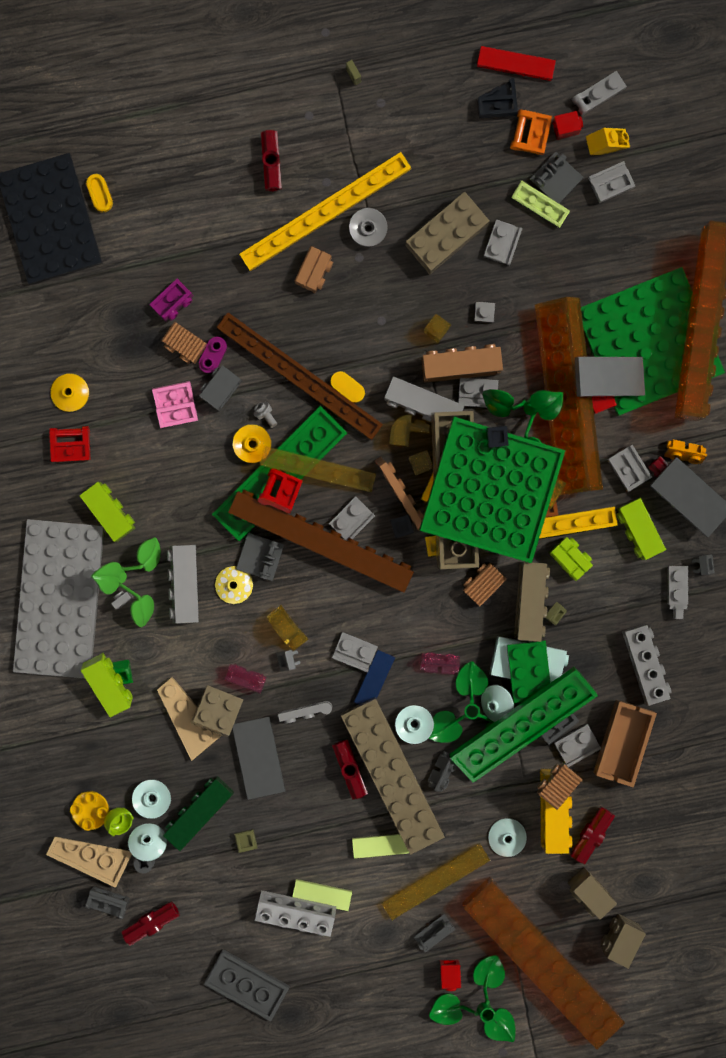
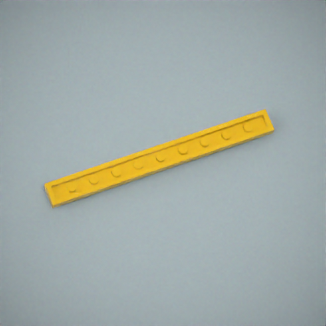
[239,152,411,271]
[425,506,618,556]

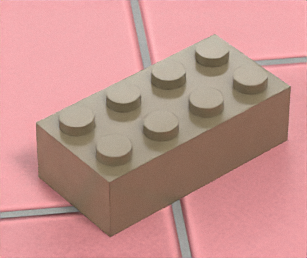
[405,192,490,274]
[514,562,550,642]

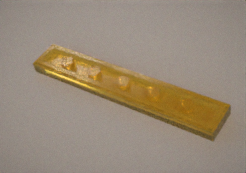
[260,446,376,492]
[382,843,490,920]

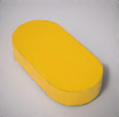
[86,174,113,212]
[331,371,365,403]

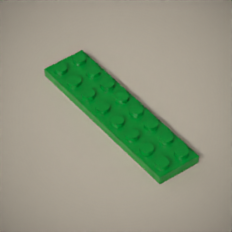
[212,406,347,542]
[449,666,598,783]

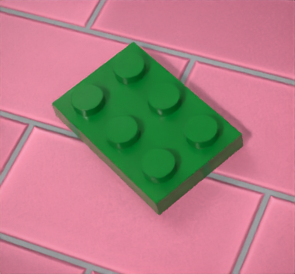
[507,640,551,703]

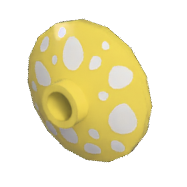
[215,566,253,604]

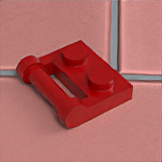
[49,426,91,462]
[258,468,303,514]

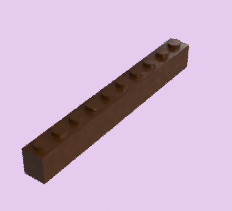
[228,489,414,593]

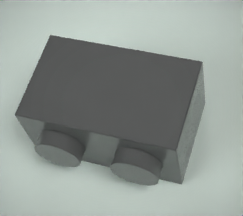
[199,365,242,411]

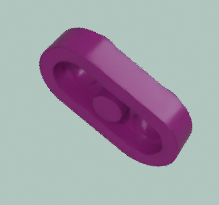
[199,337,227,374]

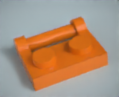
[510,110,552,155]

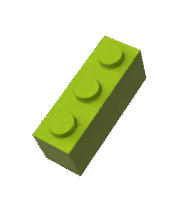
[80,482,135,542]
[616,498,666,560]
[81,653,133,717]

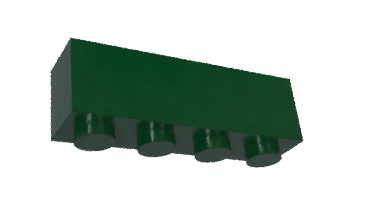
[163,776,234,851]

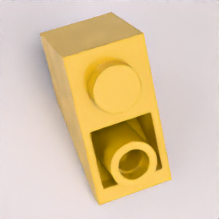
[586,128,630,155]

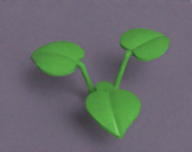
[91,537,161,627]

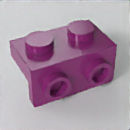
[149,278,194,322]

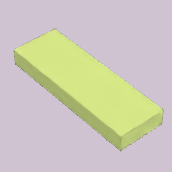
[511,181,570,228]
[352,834,409,858]
[293,879,352,911]

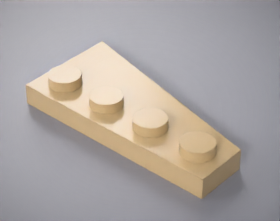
[157,677,222,761]
[46,837,132,888]

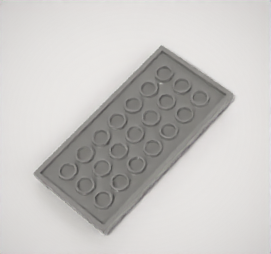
[13,519,104,679]

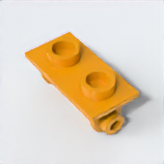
[664,439,707,464]

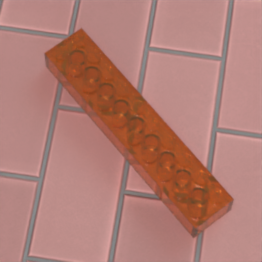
[674,221,726,421]
[535,297,603,495]
[462,877,625,1050]

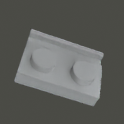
[588,161,635,203]
[484,219,522,266]
[458,378,499,408]
[607,445,652,492]
[329,496,375,540]
[332,632,378,672]
[554,724,601,767]

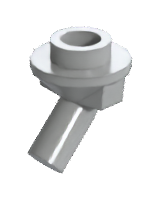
[254,402,277,428]

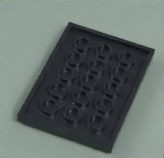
[0,153,103,285]

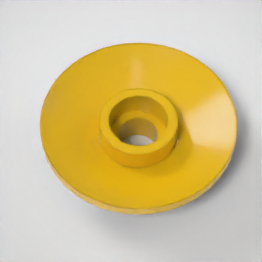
[51,374,89,412]
[233,425,271,463]

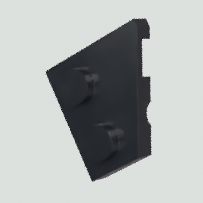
[478,78,518,119]

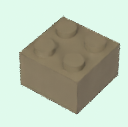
[191,685,243,737]
[568,867,617,920]
[601,914,646,969]

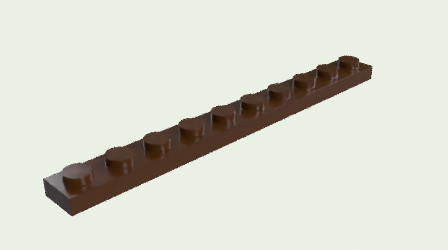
[217,313,383,440]

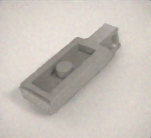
[667,566,688,619]

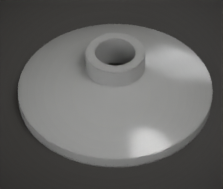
[349,208,388,247]

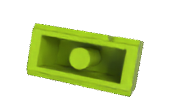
[548,537,593,581]

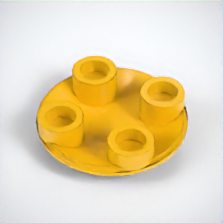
[70,791,109,831]

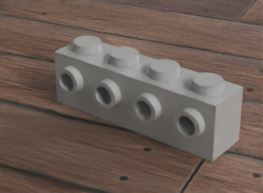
[384,377,464,423]
[167,545,199,623]
[622,624,671,706]
[255,890,337,937]

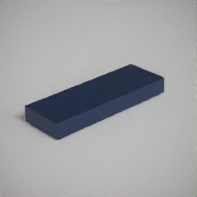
[354,649,395,704]

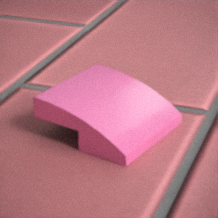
[152,381,198,428]

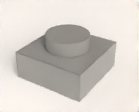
[474,302,495,323]
[111,591,134,609]

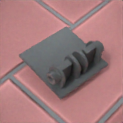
[530,152,584,203]
[236,533,284,581]

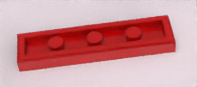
[477,46,556,81]

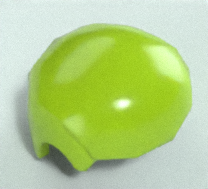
[104,807,134,836]

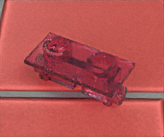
[420,652,460,675]
[225,664,267,694]

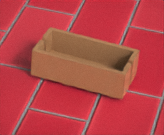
[421,344,503,383]
[593,699,657,787]

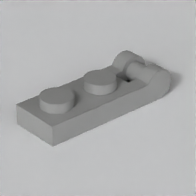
[571,71,627,116]
[278,701,332,724]

